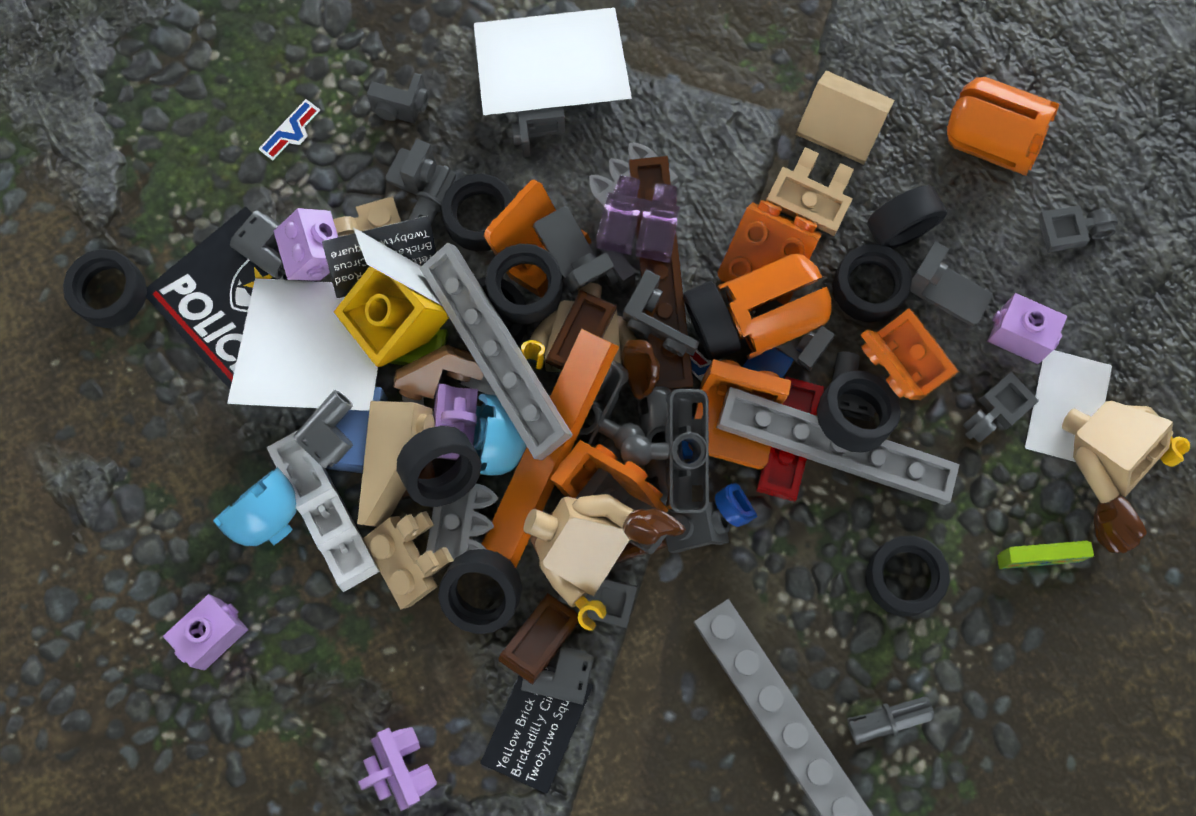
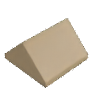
[795,71,895,165]

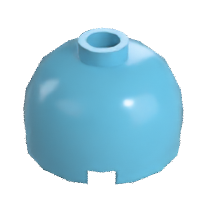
[473,394,527,475]
[213,467,297,546]

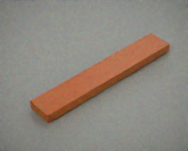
[482,329,619,568]

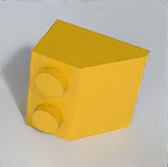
[334,266,449,367]

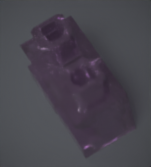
[596,175,680,263]

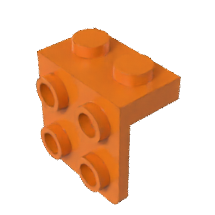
[484,180,592,298]
[718,200,822,305]
[861,308,959,400]
[688,359,791,469]
[550,440,668,512]

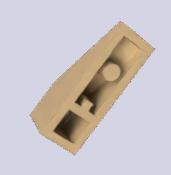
[357,401,435,527]

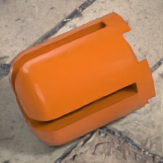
[947,77,1060,176]
[717,254,831,360]

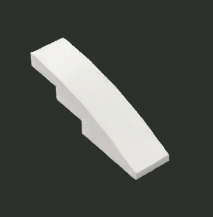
[266,430,380,592]

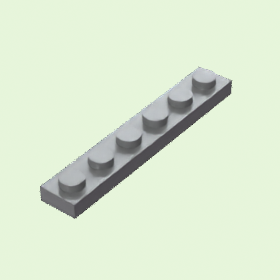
[420,243,573,460]
[716,387,960,505]
[693,599,873,816]

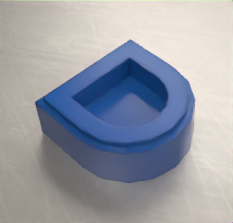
[715,483,757,527]

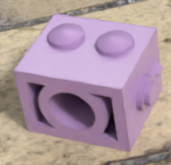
[273,208,338,281]
[987,293,1067,364]
[163,594,249,670]

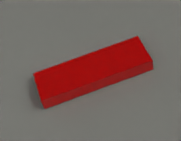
[756,376,824,502]

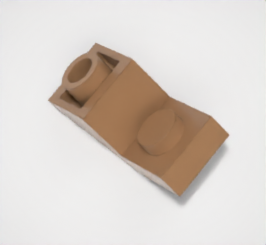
[393,345,483,400]

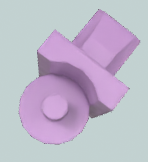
[433,383,478,460]
[358,727,437,811]

